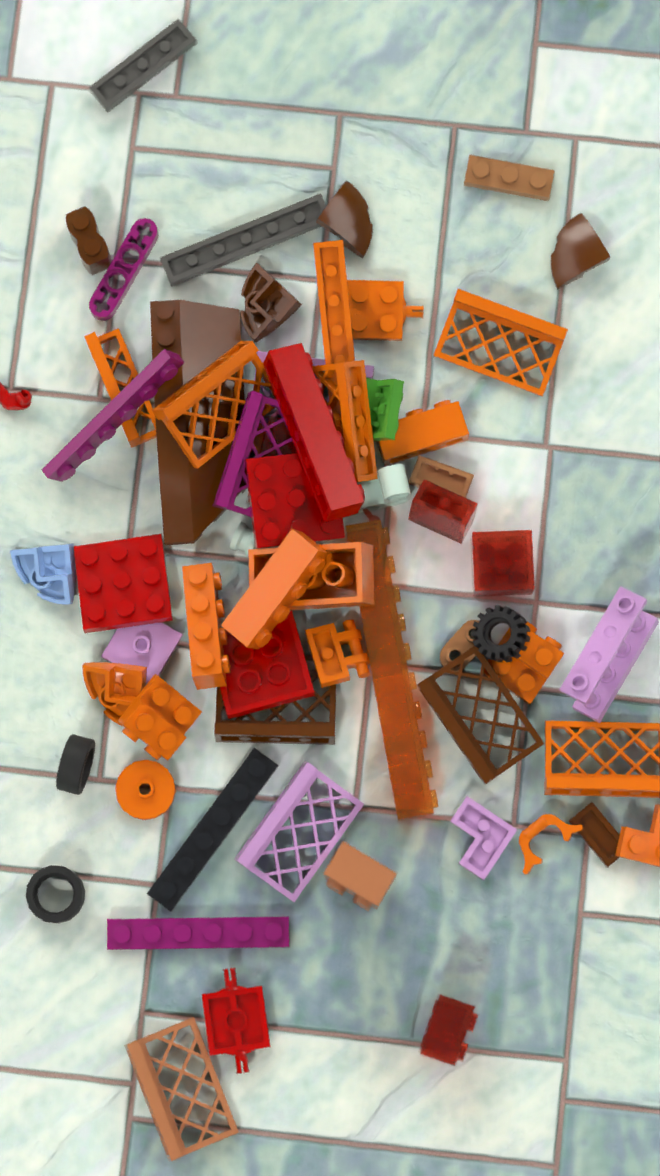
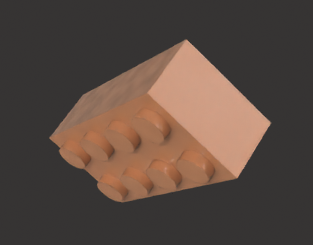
[323,841,397,912]

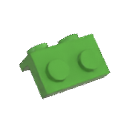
[366,377,404,441]

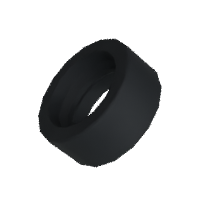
[56,734,95,795]
[26,865,85,924]

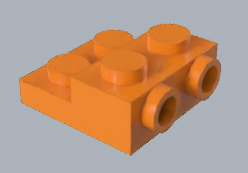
[483,622,564,705]
[118,674,202,761]

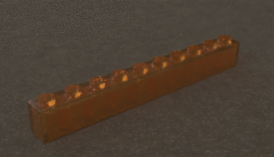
[346,520,438,821]

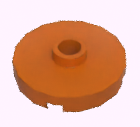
[115,760,176,820]

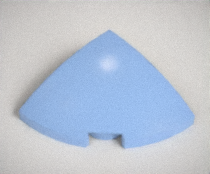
[10,543,75,605]

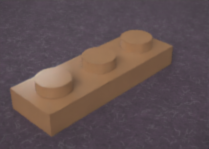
[464,155,555,201]

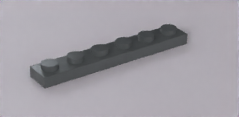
[160,193,326,287]

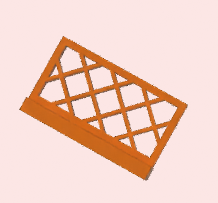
[433,289,568,397]
[152,341,277,469]
[312,360,378,482]
[544,720,660,798]

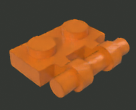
[305,619,370,688]

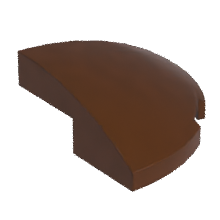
[316,180,373,259]
[550,213,610,289]
[240,263,302,342]

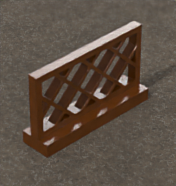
[417,646,545,785]
[214,670,336,745]

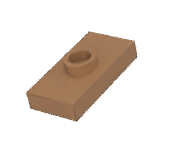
[408,455,474,504]

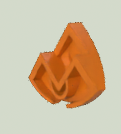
[82,662,147,727]

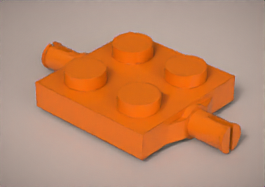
[347,280,424,341]

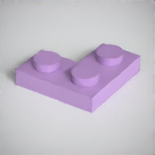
[450,796,517,881]

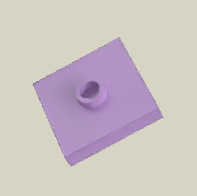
[101,622,183,683]

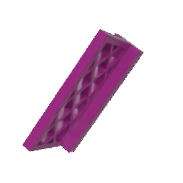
[213,391,293,518]

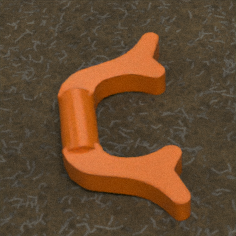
[519,814,584,874]

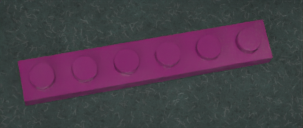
[41,349,185,482]
[107,917,289,950]

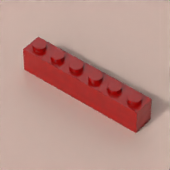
[263,343,365,522]

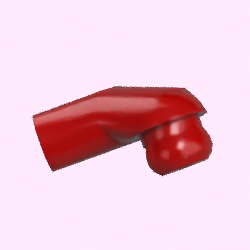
[0,382,32,410]

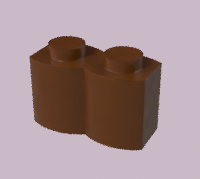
[66,206,112,275]

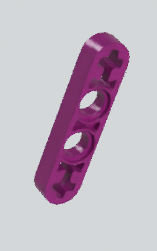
[89,218,159,321]

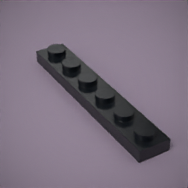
[147,748,279,912]

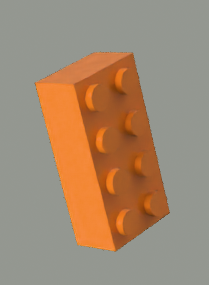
[248,542,375,610]

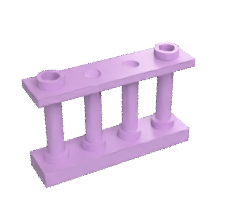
[559,586,659,723]

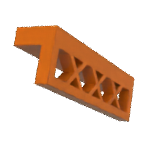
[84,328,156,448]

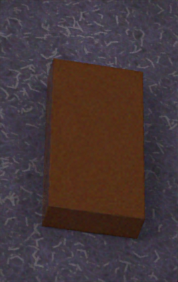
[568,802,620,868]

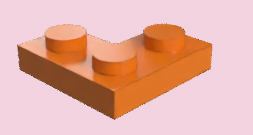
[615,804,660,867]

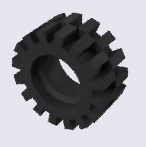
[472,605,530,663]

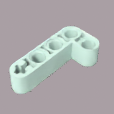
[343,464,411,518]

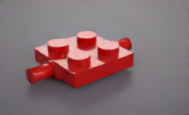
[202,968,271,1074]

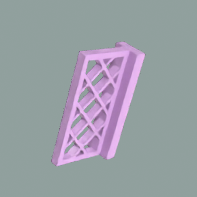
[234,761,364,902]

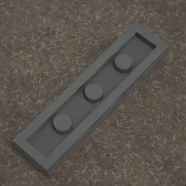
[89,19,197,113]

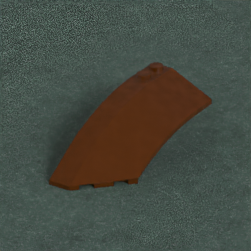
[150,300,247,545]

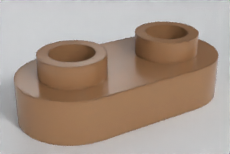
[440,620,479,672]

